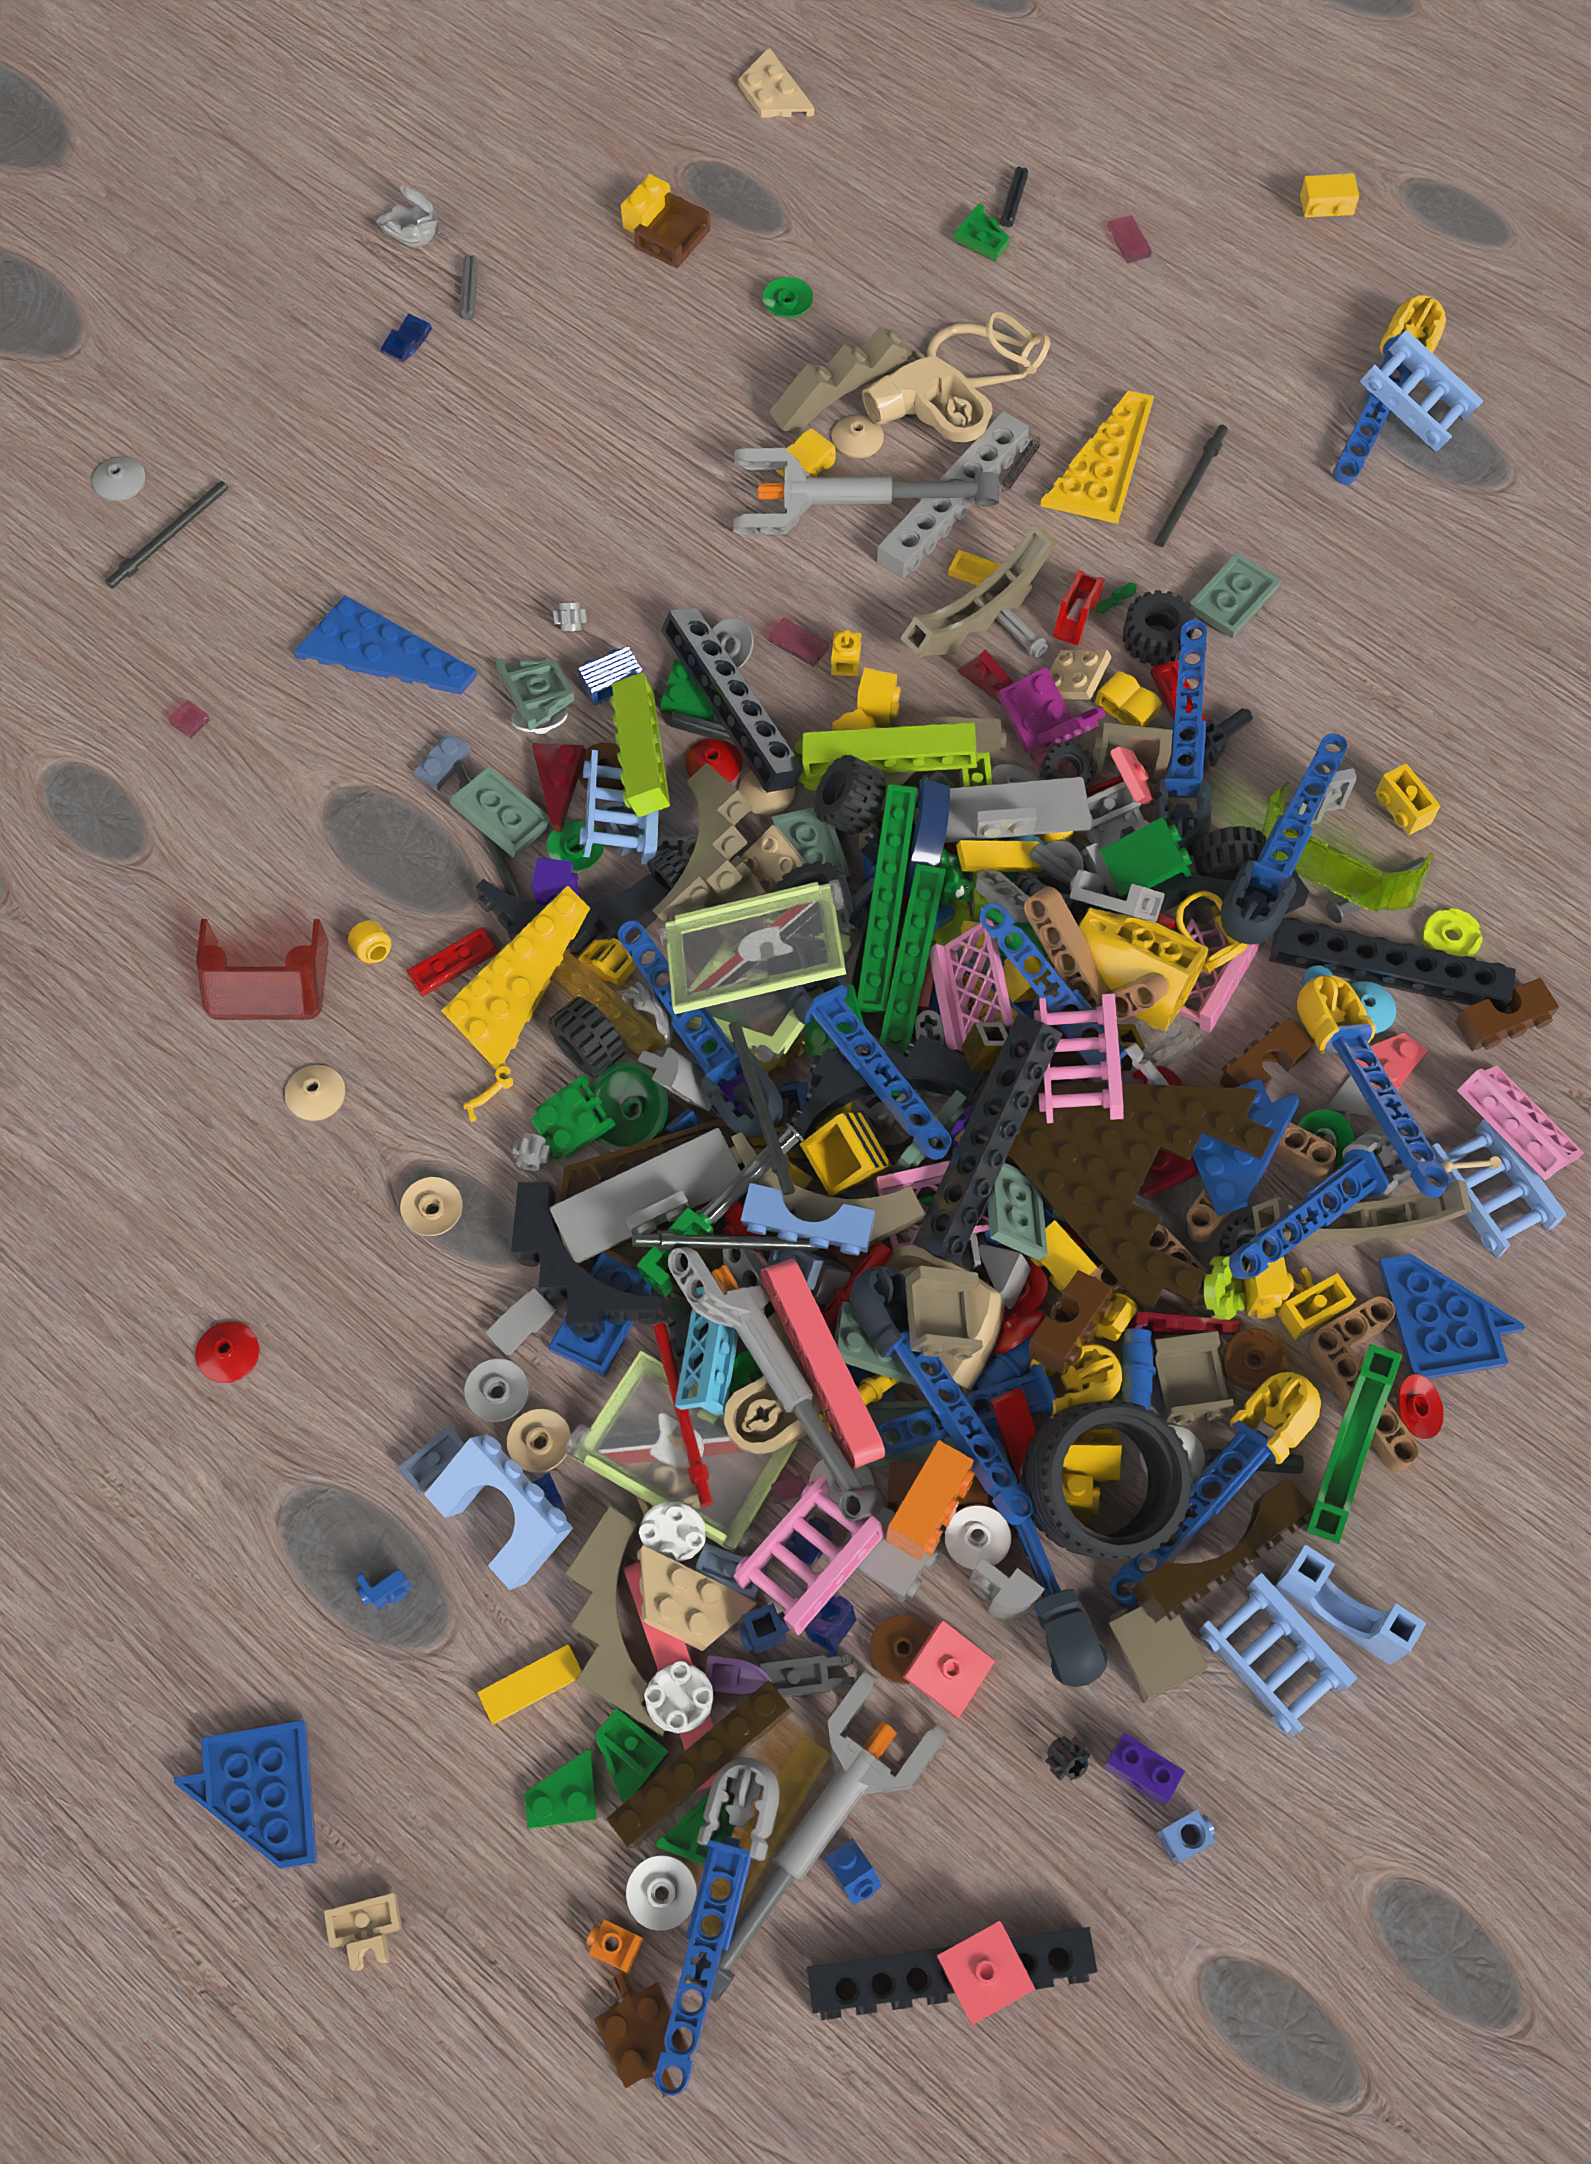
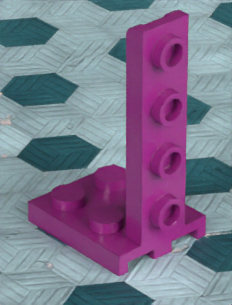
[996,666,1106,753]

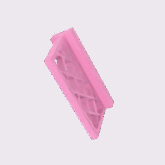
[1178,918,1262,1033]
[929,919,1014,1056]
[1457,1065,1584,1181]
[874,1160,990,1251]

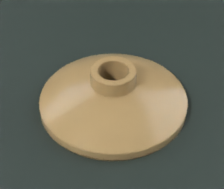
[832,415,884,459]
[739,770,795,817]
[285,1065,346,1121]
[400,1177,463,1236]
[507,1409,571,1473]

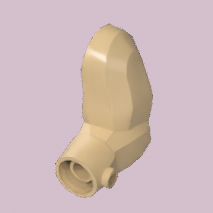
[862,356,993,442]
[724,1312,824,1455]

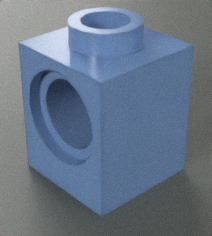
[1156,1810,1216,1865]

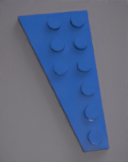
[294,595,477,695]

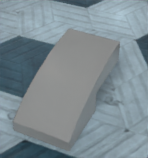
[486,1288,557,1355]

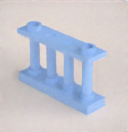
[1359,330,1483,452]
[579,750,658,865]
[1432,1118,1567,1258]
[1198,1573,1358,1737]

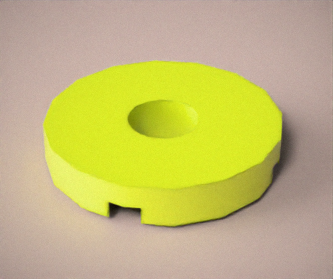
[1422,908,1483,957]

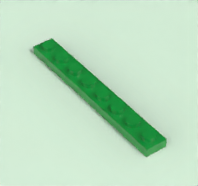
[857,784,917,1014]
[874,864,946,1098]

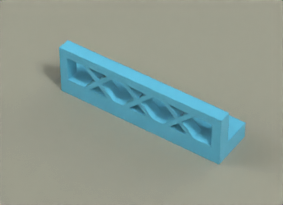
[675,1286,739,1415]

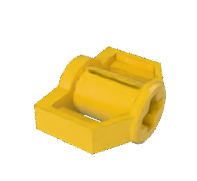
[578,938,636,986]
[1095,1293,1138,1341]

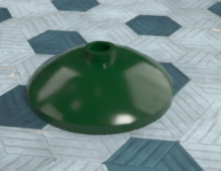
[587,1062,668,1151]

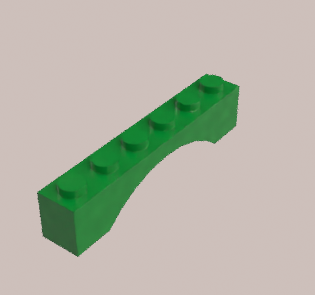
[1304,1343,1402,1544]

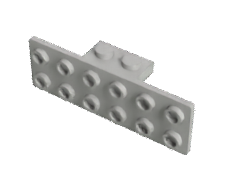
[914,777,1092,843]
[550,1128,741,1263]

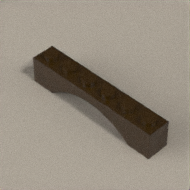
[961,1022,1145,1071]
[1131,1477,1313,1623]
[606,1680,794,1848]

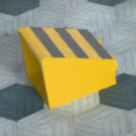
[800,1112,895,1197]

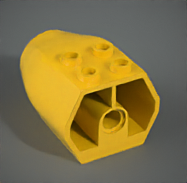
[1079,908,1209,1032]

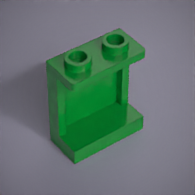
[1100,817,1193,901]
[637,1208,714,1298]

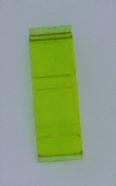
[1262,781,1434,912]

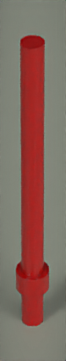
[653,1323,713,1507]

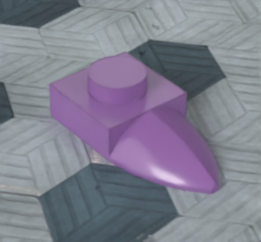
[705,1655,771,1696]

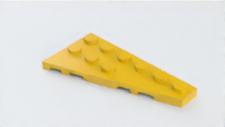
[1040,390,1154,524]
[441,886,590,1070]

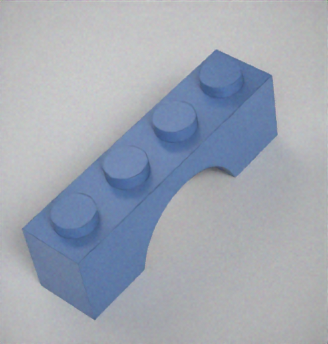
[741,1183,875,1256]

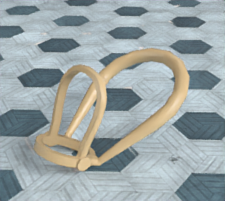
[926,312,1050,388]

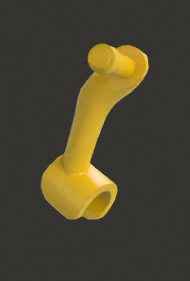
[463,1066,514,1122]

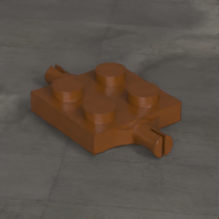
[593,1973,689,2098]

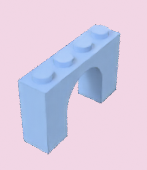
[424,1434,573,1590]
[1274,1545,1426,1666]

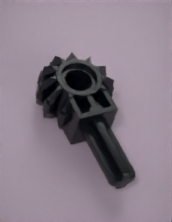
[1177,708,1253,773]

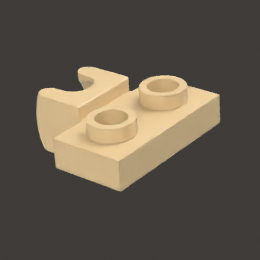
[324,1893,402,1971]

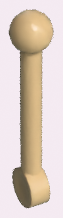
[1441,1156,1502,1172]

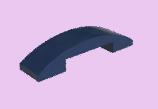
[903,779,950,897]

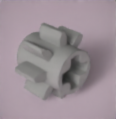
[553,602,587,631]
[511,1133,551,1171]

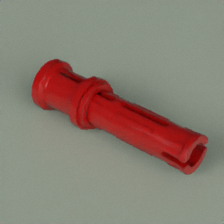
[819,1240,894,1328]

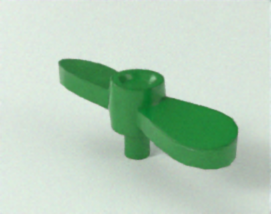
[1095,582,1137,614]

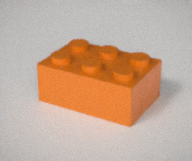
[886,1440,975,1561]

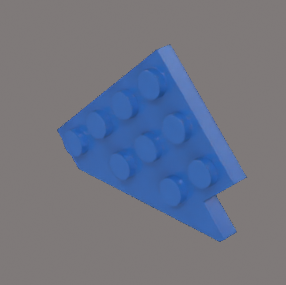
[1192,1079,1299,1217]
[1378,1254,1525,1379]
[174,1720,318,1870]

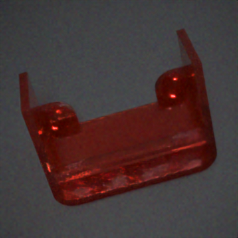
[196,919,329,1020]

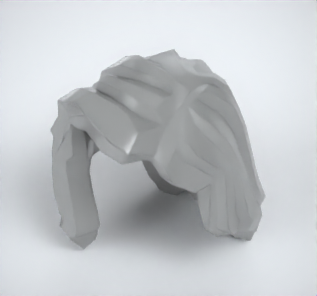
[376,186,438,248]
[616,982,674,1051]

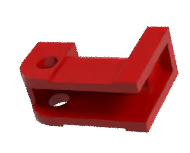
[1053,570,1105,646]

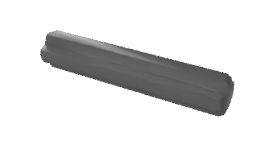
[460,255,478,319]

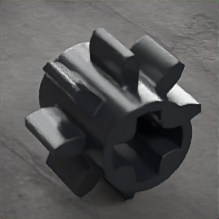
[1045,1736,1090,1781]

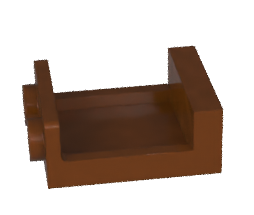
[634,192,710,269]

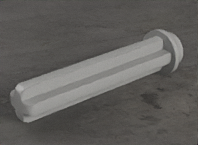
[996,608,1048,658]

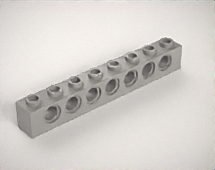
[877,411,1029,579]

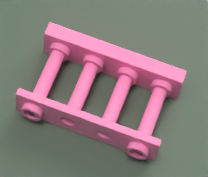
[1034,994,1123,1123]
[734,1475,885,1636]

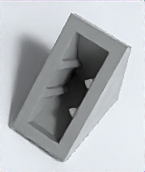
[978,1244,1032,1310]

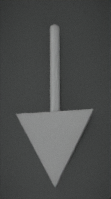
[1324,1075,1370,1122]

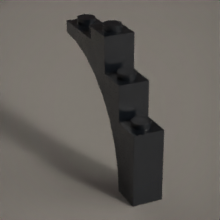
[1120,826,1309,926]
[475,874,670,955]
[790,1034,985,1143]
[511,1182,668,1337]

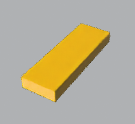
[956,840,1044,872]
[477,1644,582,1725]

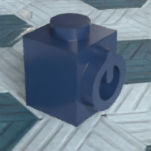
[736,1603,790,1655]

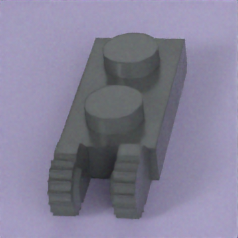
[758,1655,856,1698]

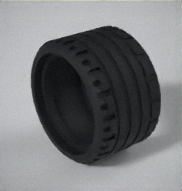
[1020,1400,1193,1559]

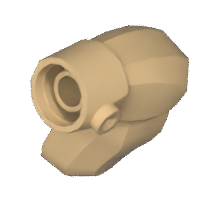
[884,1245,1005,1393]

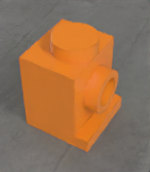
[586,1919,644,1974]

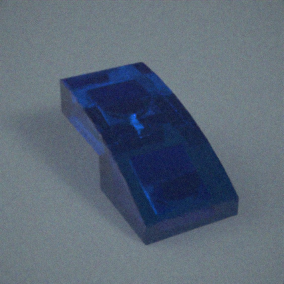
[380,313,432,362]

